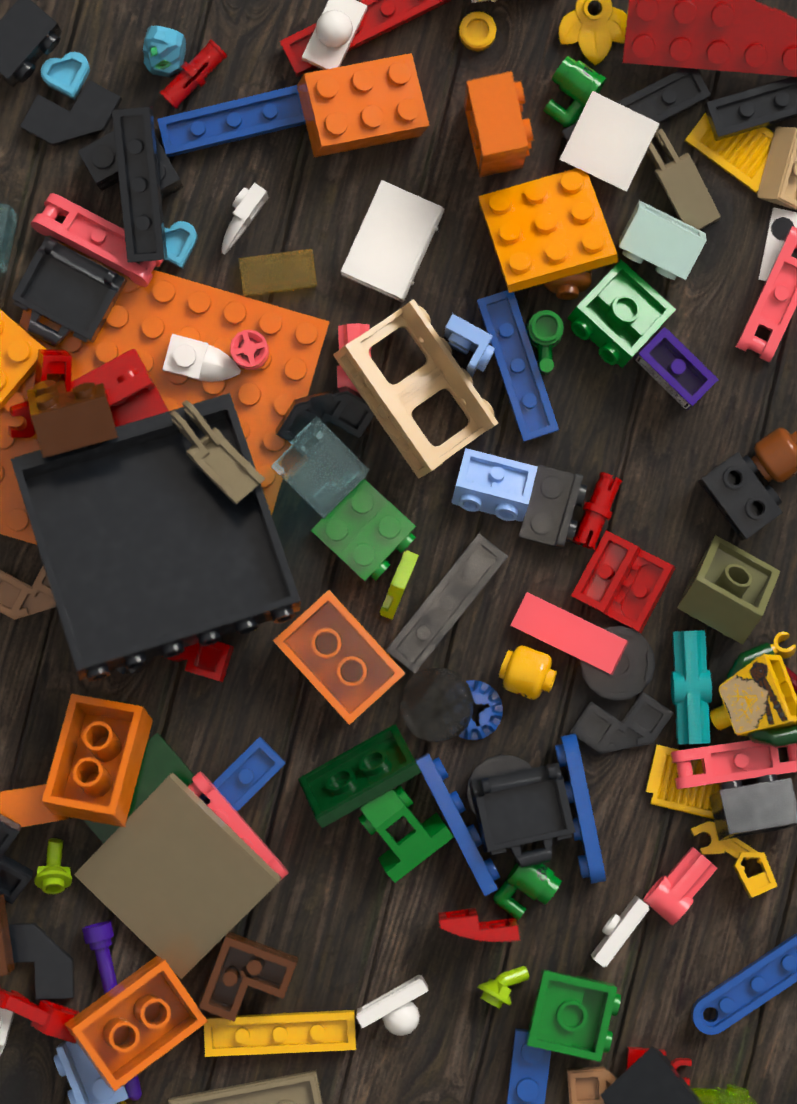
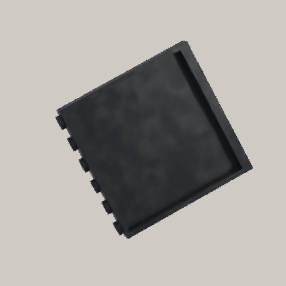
[11,393,301,681]

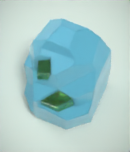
[143,26,186,77]

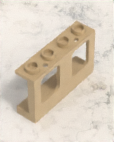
[333,299,499,479]

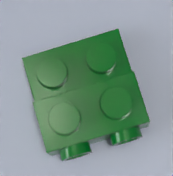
[567,260,676,368]
[311,476,416,582]
[526,969,621,1062]

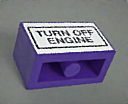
[634,327,719,410]

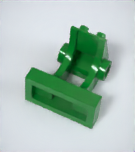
[358,785,454,883]

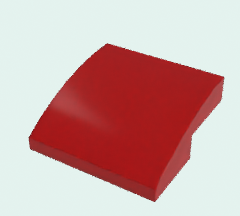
[571,530,676,633]
[439,908,520,942]

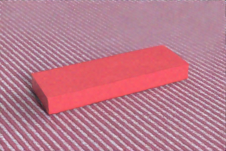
[510,592,628,675]

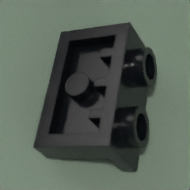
[518,465,588,549]

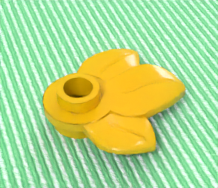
[559,0,627,65]

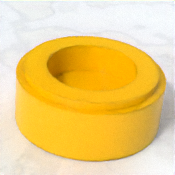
[459,11,496,51]

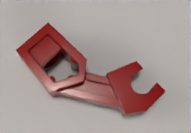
[8,349,72,438]
[0,987,80,1044]

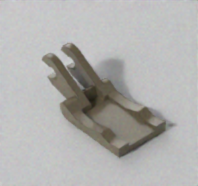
[646,128,721,230]
[170,400,265,505]

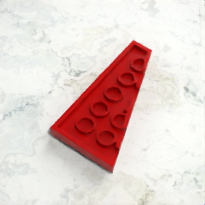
[622,0,797,77]

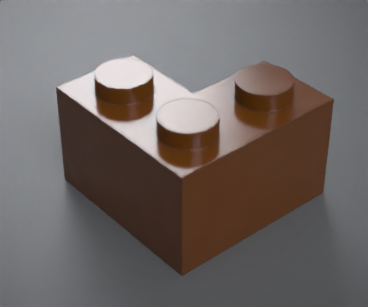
[27,380,118,458]
[199,932,298,1022]

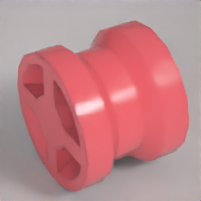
[230,330,269,370]

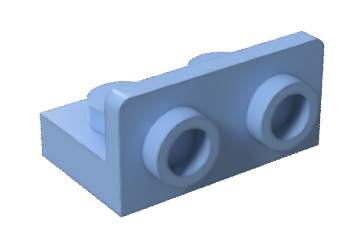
[444,314,495,377]
[451,448,538,522]
[54,1041,129,1104]

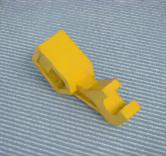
[690,821,777,898]

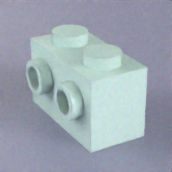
[619,200,707,280]

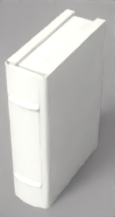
[341,180,445,302]

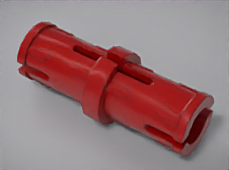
[159,39,228,109]
[573,472,622,550]

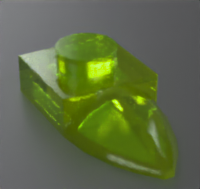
[691,1084,757,1104]

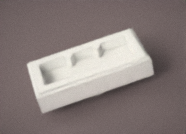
[591,895,649,967]

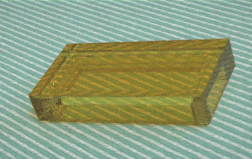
[239,249,318,297]

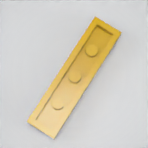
[204,1010,356,1057]

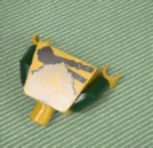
[710,631,797,747]

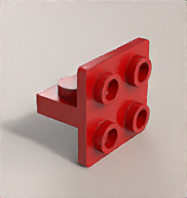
[71,349,169,427]

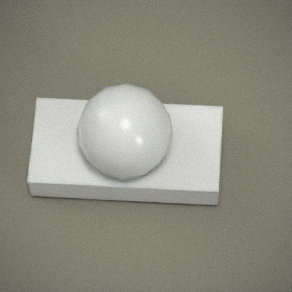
[302,0,367,70]
[356,975,429,1036]

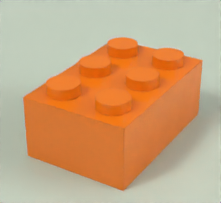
[297,53,430,157]
[464,71,533,177]
[273,590,406,725]
[42,694,153,827]
[64,956,208,1091]

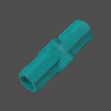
[670,630,712,744]

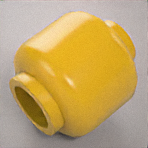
[499,645,557,700]

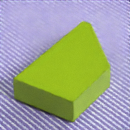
[379,550,419,620]

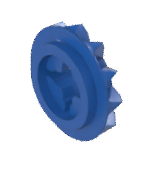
[443,680,503,740]

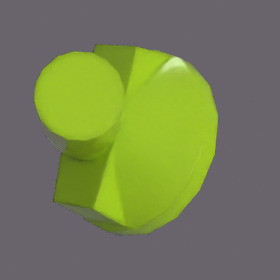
[34,838,72,894]
[477,966,529,1009]

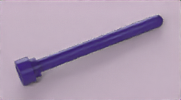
[82,921,142,1101]

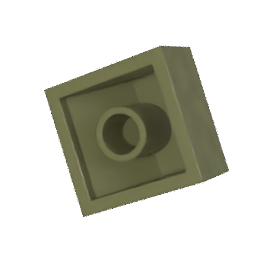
[677,535,780,645]

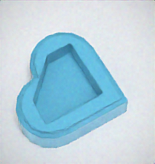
[41,52,90,100]
[164,221,197,269]

